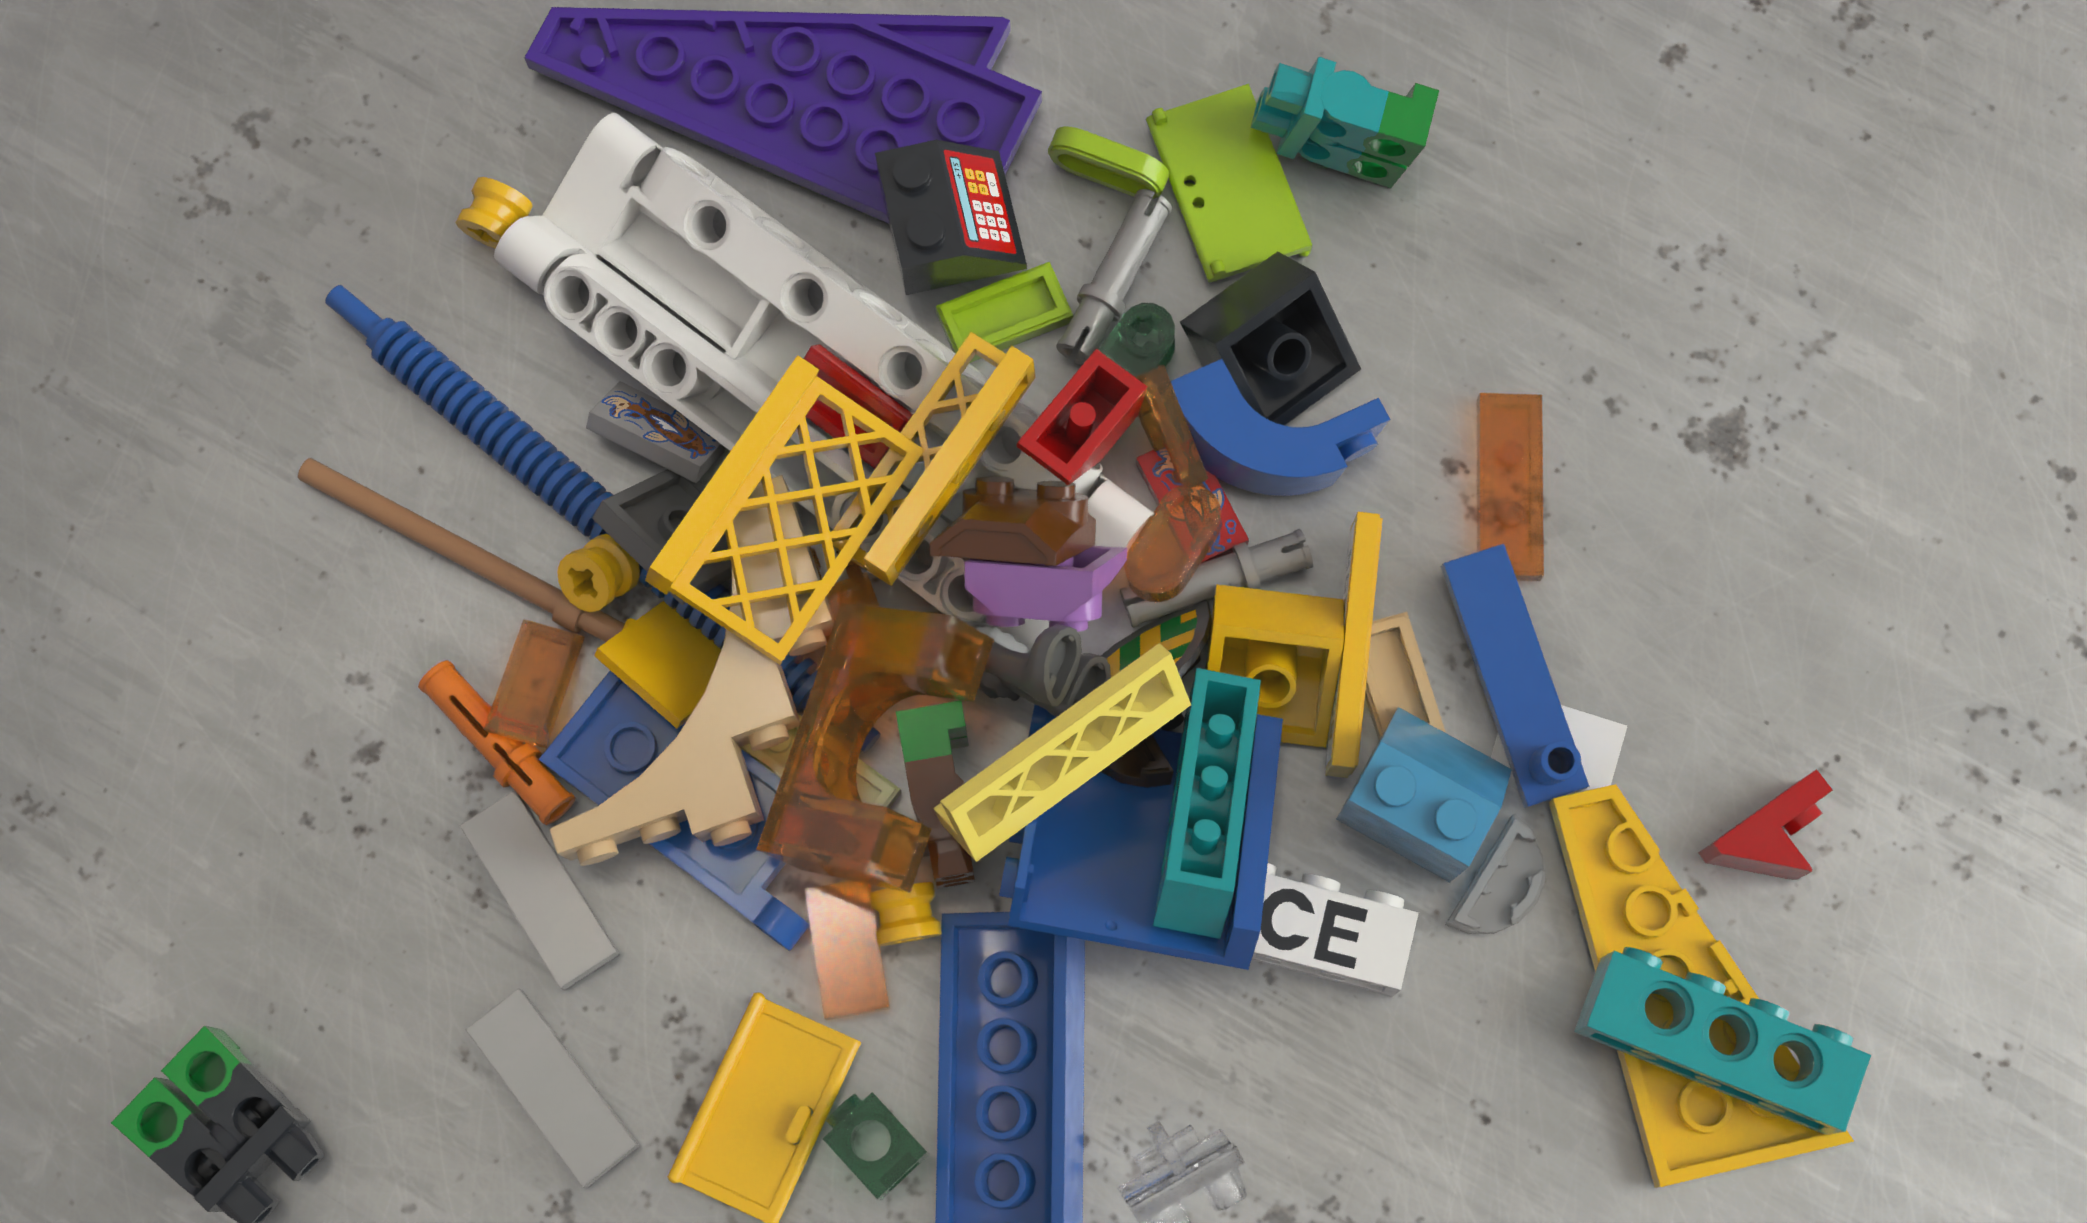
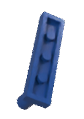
[1440,543,1590,808]

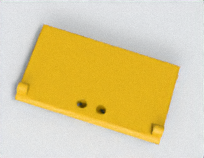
[667,992,862,1223]

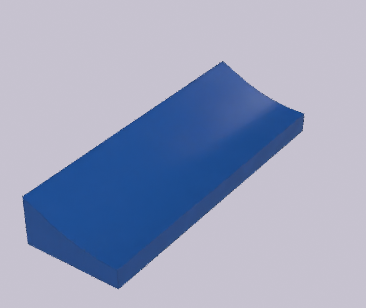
[935,912,1085,1223]

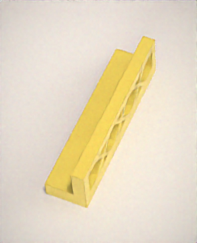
[933,643,1191,862]

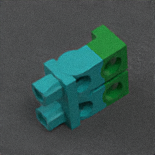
[1251,57,1439,188]

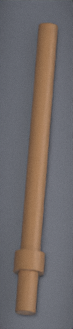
[298,458,625,642]

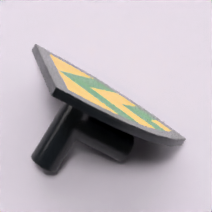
[1101,600,1212,731]

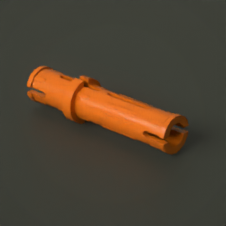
[418,660,576,825]

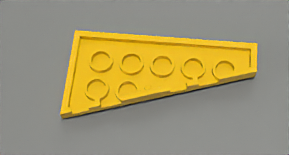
[1549,784,1854,1188]

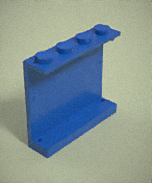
[999,704,1283,970]

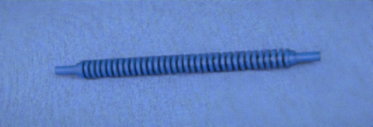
[325,285,881,753]

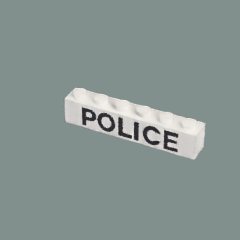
[1252,863,1419,996]

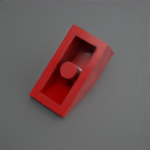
[1016,348,1148,485]

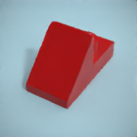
[1698,769,1833,880]

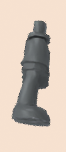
[887,615,1111,717]

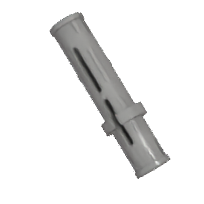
[1056,189,1172,365]
[1120,529,1313,628]

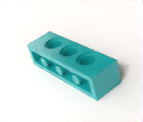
[1153,668,1261,939]
[1574,947,1871,1135]

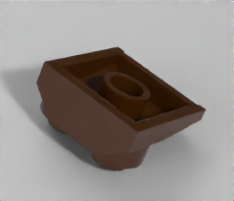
[930,476,1096,566]

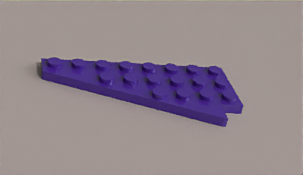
[524,7,1042,224]

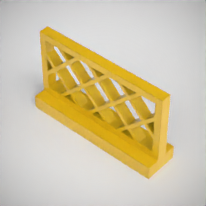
[645,355,925,665]

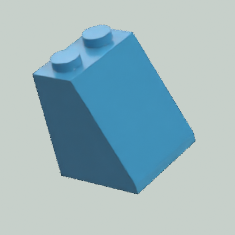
[1336,707,1512,883]

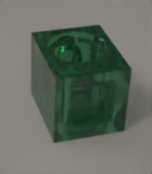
[823,1092,930,1201]

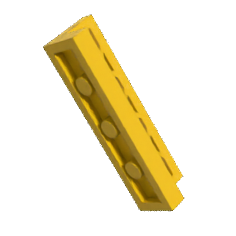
[832,332,1036,586]

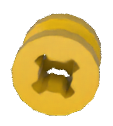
[455,177,533,249]
[557,534,640,612]
[869,882,942,946]

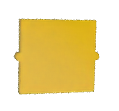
[594,601,721,729]

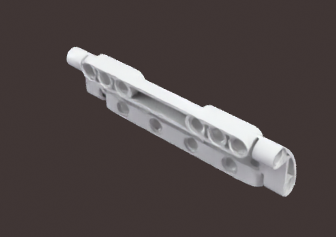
[494,113,1155,651]

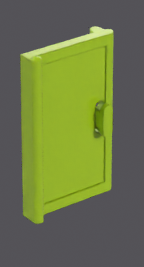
[1146,83,1312,283]

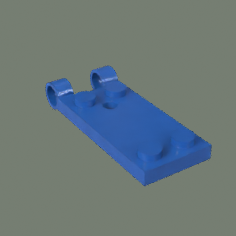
[539,671,870,951]

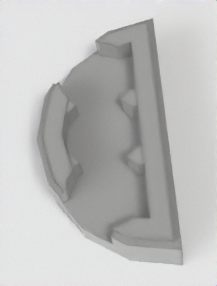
[1445,813,1546,934]

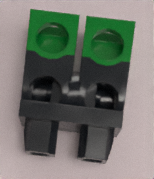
[111,1025,324,1223]

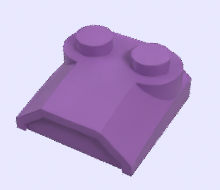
[965,546,1127,632]

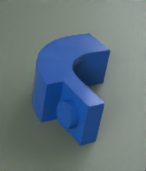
[1155,359,1391,496]

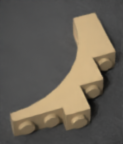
[550,475,838,866]

